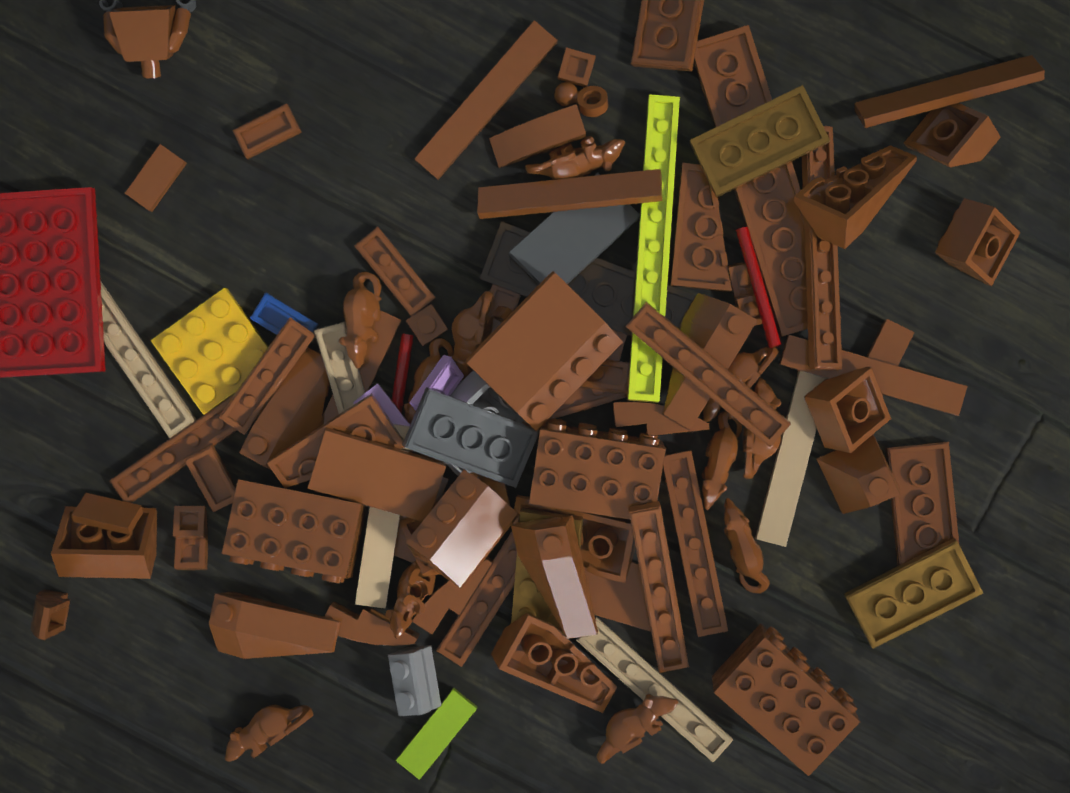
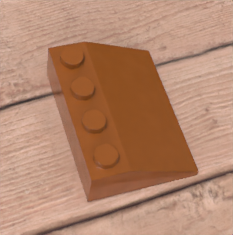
[465,271,623,431]

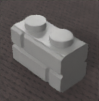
[388,645,441,716]

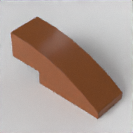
[489,104,586,168]
[612,402,709,436]
[412,556,493,634]
[31,589,70,640]
[324,601,420,646]

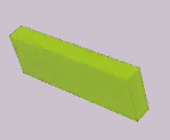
[396,688,477,780]

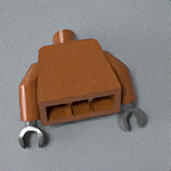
[99,0,196,78]

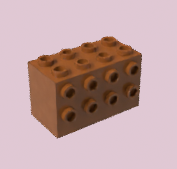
[529,418,666,519]
[222,479,367,583]
[712,623,860,776]

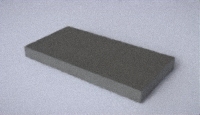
[509,173,640,285]
[402,387,540,488]

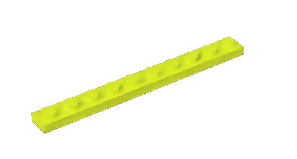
[627,94,680,403]

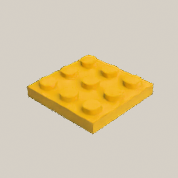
[151,288,268,415]

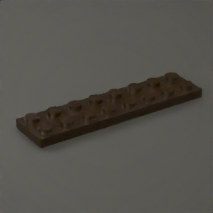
[480,221,696,337]

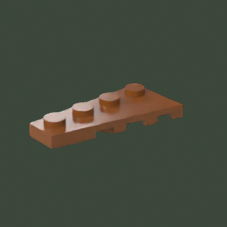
[670,163,732,292]

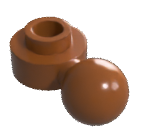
[554,82,608,117]

